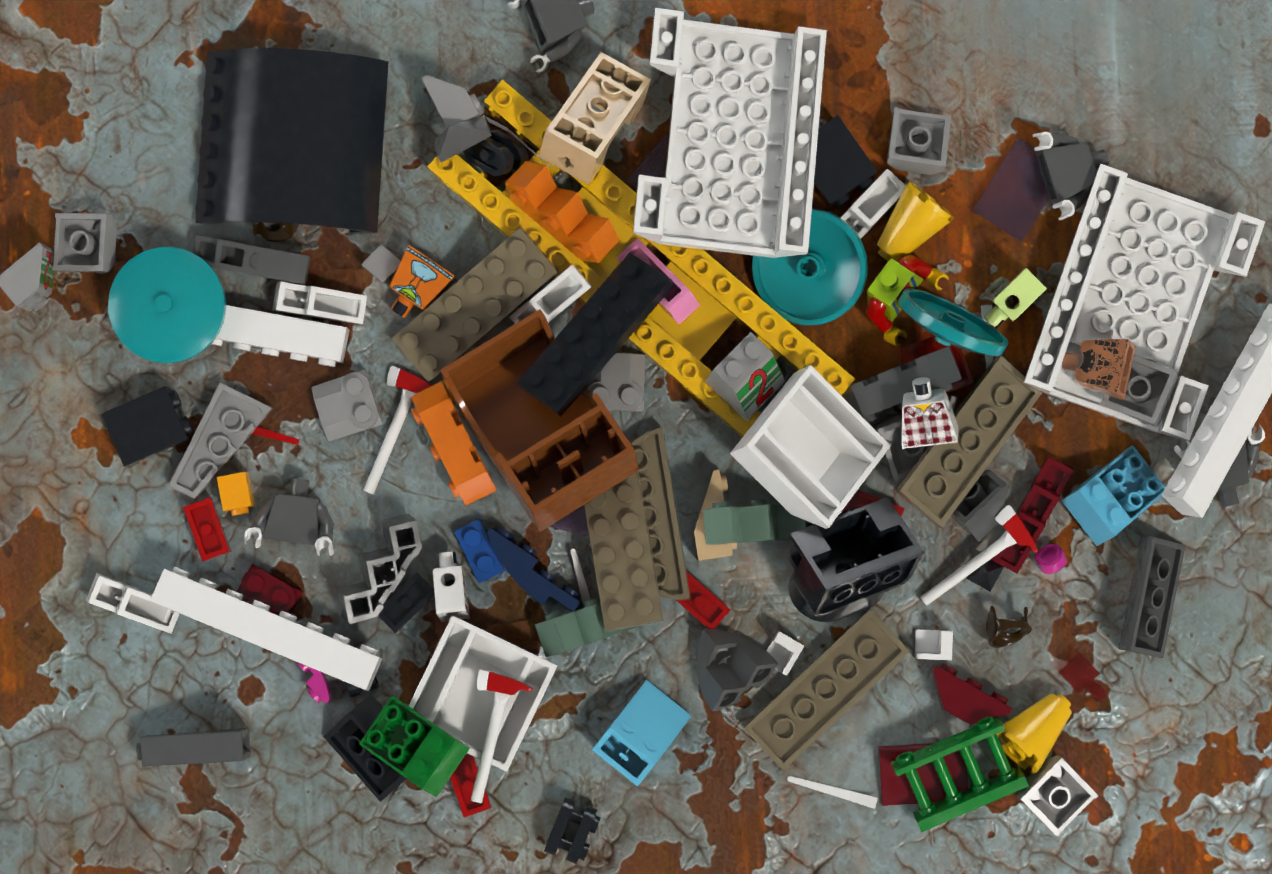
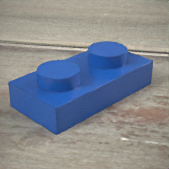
[454,519,505,583]

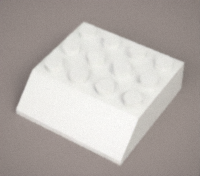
[730,365,891,529]
[409,615,558,772]

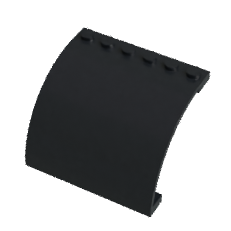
[195,48,389,234]

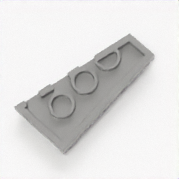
[169,383,273,499]

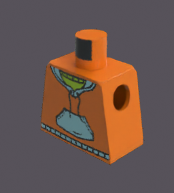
[389,245,456,319]

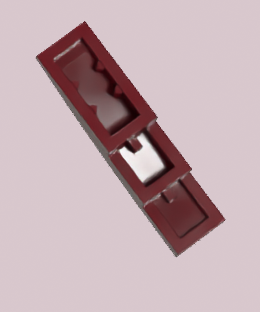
[992,454,1074,574]

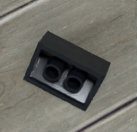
[323,694,407,802]

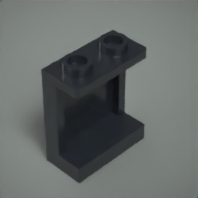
[814,115,878,208]
[101,386,193,468]

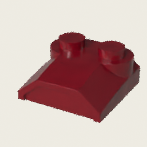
[237,564,303,616]

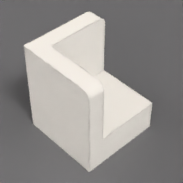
[914,629,953,660]
[766,631,804,676]

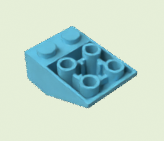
[1061,445,1166,546]
[592,680,692,787]

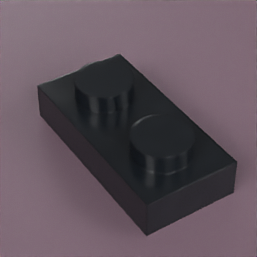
[378,572,435,633]

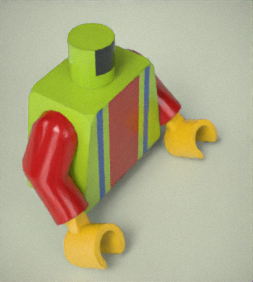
[866,255,949,347]

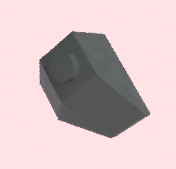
[951,470,1009,542]

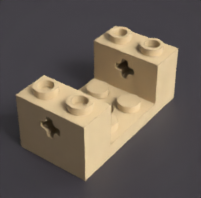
[539,52,651,185]

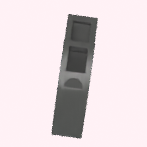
[193,234,311,284]

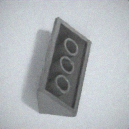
[1118,536,1186,658]

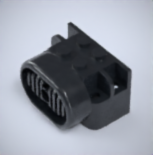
[788,497,924,623]

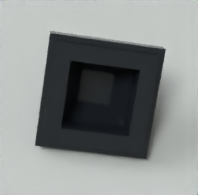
[966,553,1004,592]

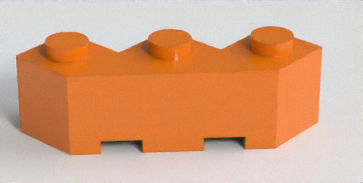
[505,161,620,263]
[411,381,497,506]

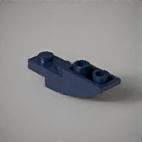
[487,527,581,611]

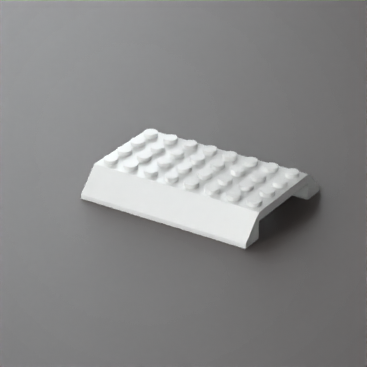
[633,8,827,258]
[1024,164,1265,441]

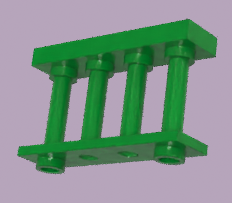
[891,717,1029,832]

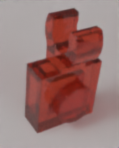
[1058,652,1109,702]

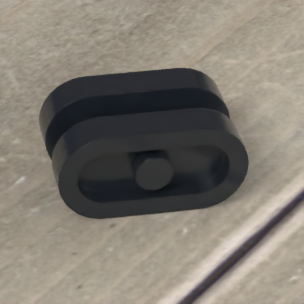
[463,130,528,176]
[544,797,601,864]

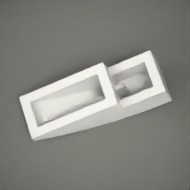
[841,169,906,239]
[509,264,592,324]
[272,281,367,324]
[86,573,180,634]

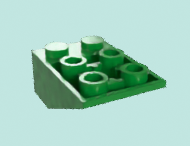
[359,695,470,798]

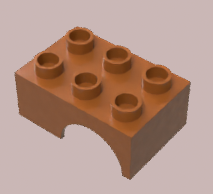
[440,309,638,532]

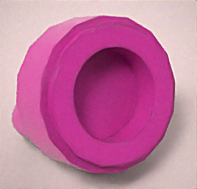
[1035,544,1067,574]

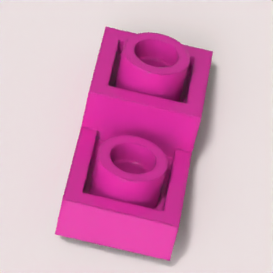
[296,662,333,704]

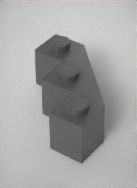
[841,347,962,423]
[336,514,422,624]

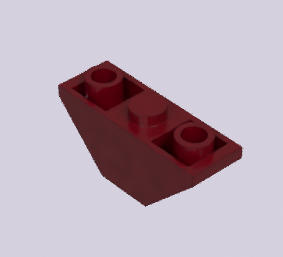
[930,663,1013,725]

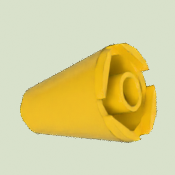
[877,181,954,262]
[997,693,1072,774]

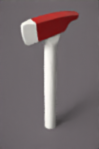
[363,366,433,495]
[920,505,1038,606]
[471,669,533,803]

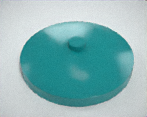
[752,209,868,325]
[108,247,226,364]
[898,288,1008,356]

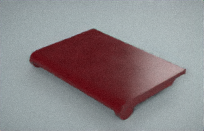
[878,743,968,806]

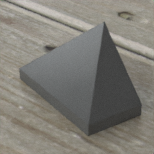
[434,115,492,162]

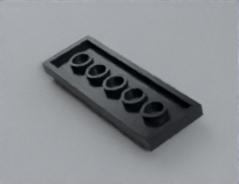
[517,253,674,417]

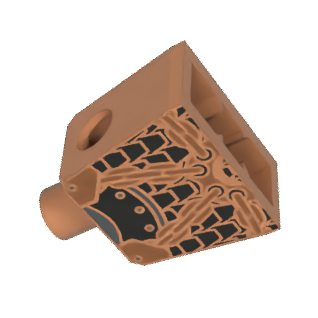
[1062,339,1136,400]

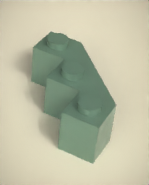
[703,499,813,545]
[535,597,643,657]

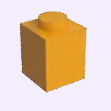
[217,472,255,516]

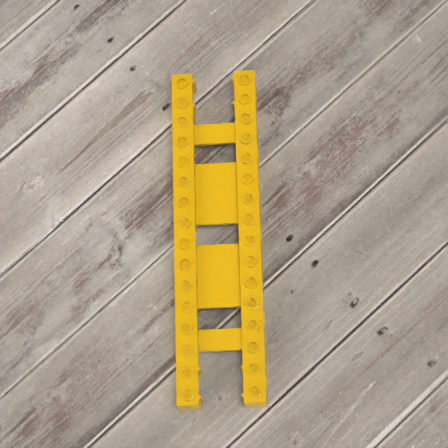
[427,79,855,437]

